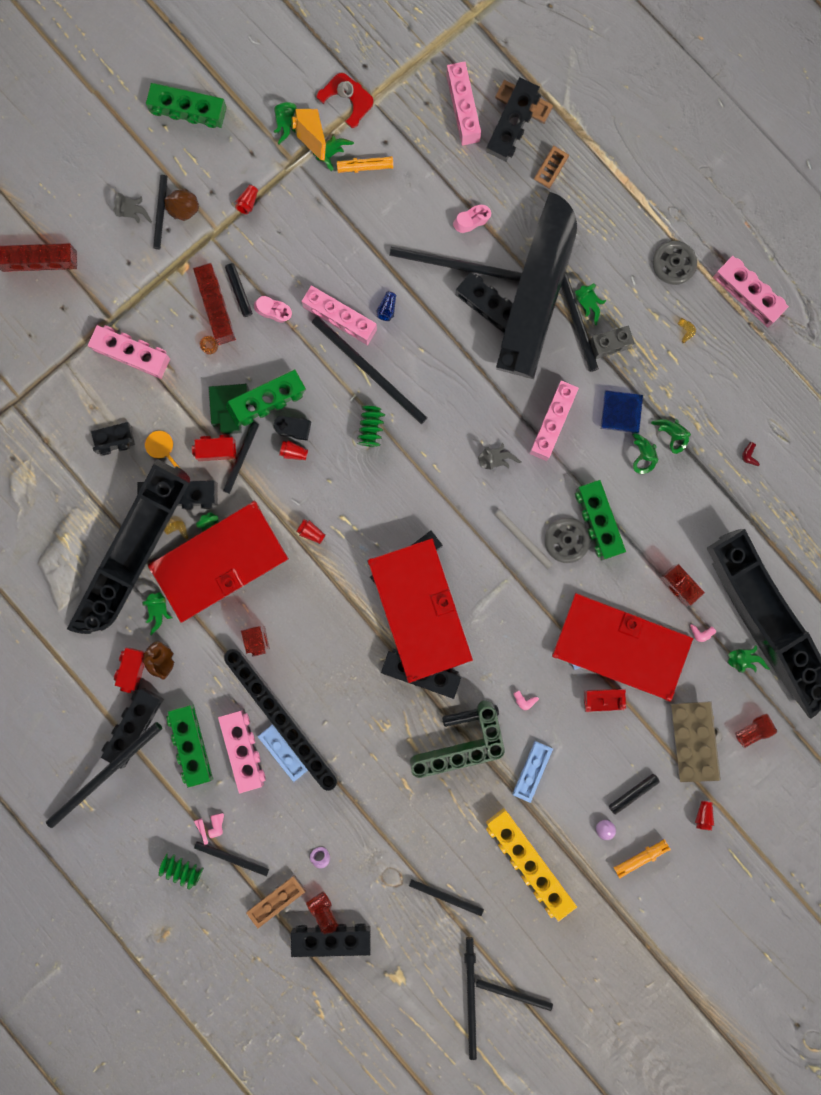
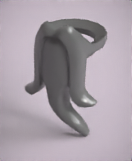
[113,193,152,223]
[478,442,522,470]

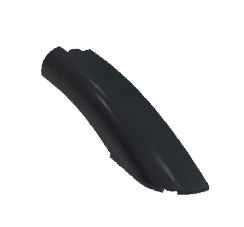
[496,192,577,379]
[67,459,191,634]
[707,529,821,719]

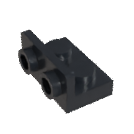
[91,422,135,456]

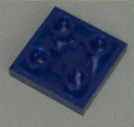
[600,390,643,433]

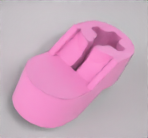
[453,205,491,233]
[254,296,292,323]

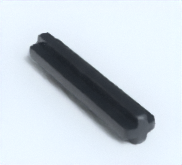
[225,263,253,317]
[442,705,499,727]
[609,774,660,815]

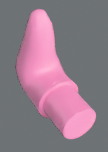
[690,625,716,642]
[513,690,539,710]

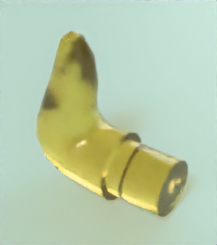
[678,318,696,343]
[164,521,188,539]

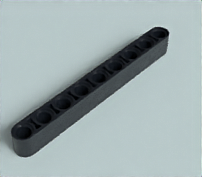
[224,649,338,791]

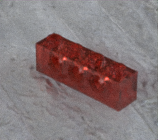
[0,243,77,272]
[193,263,236,345]

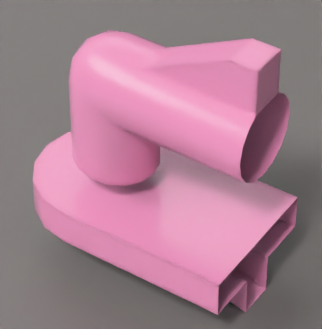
[194,813,224,845]

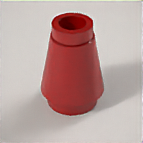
[235,185,258,215]
[279,440,308,460]
[296,519,326,544]
[695,801,714,831]

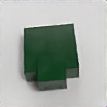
[208,383,251,435]

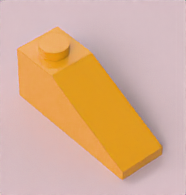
[292,109,326,160]

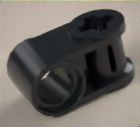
[274,416,311,441]

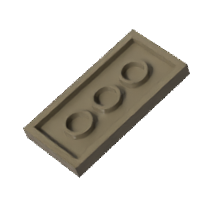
[671,701,721,782]

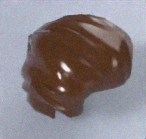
[165,189,199,221]
[143,641,175,680]

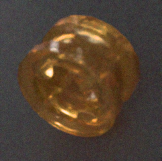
[200,336,218,355]

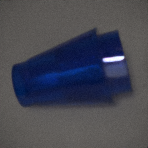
[376,291,397,321]

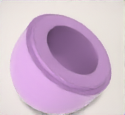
[596,820,616,840]
[310,847,330,868]

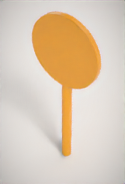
[145,431,180,468]

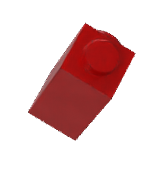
[192,435,237,461]
[114,648,145,693]

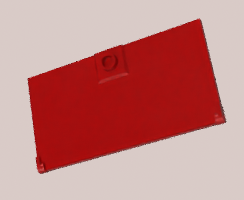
[148,500,289,623]
[367,539,473,683]
[552,593,694,702]

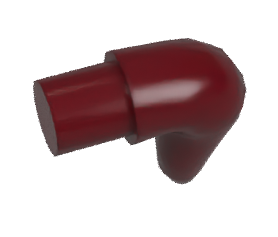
[742,442,760,466]

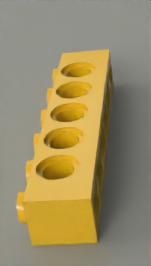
[486,808,577,922]

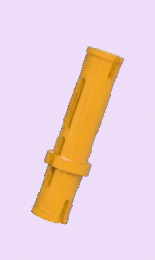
[337,156,393,173]
[613,839,671,879]

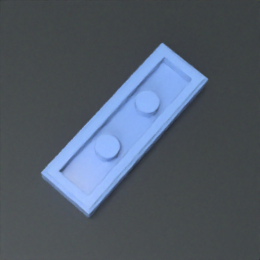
[257,724,308,782]
[512,741,553,803]

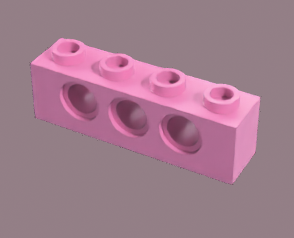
[446,62,481,146]
[713,256,789,328]
[301,285,377,346]
[88,325,170,379]
[529,381,579,461]
[218,710,266,794]

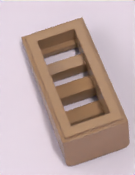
[534,145,569,189]

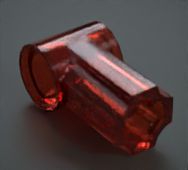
[735,714,778,748]
[306,891,338,934]

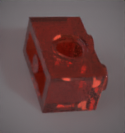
[660,564,705,606]
[241,626,270,657]

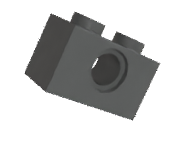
[590,325,635,359]

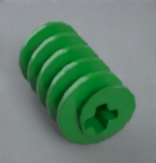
[356,406,385,447]
[158,853,204,890]

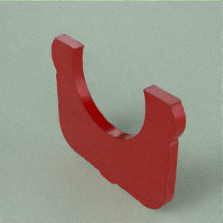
[317,73,374,128]

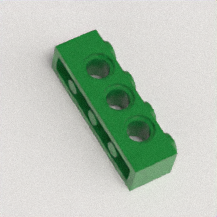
[146,83,227,128]
[226,369,306,426]
[575,480,626,561]
[166,704,213,788]

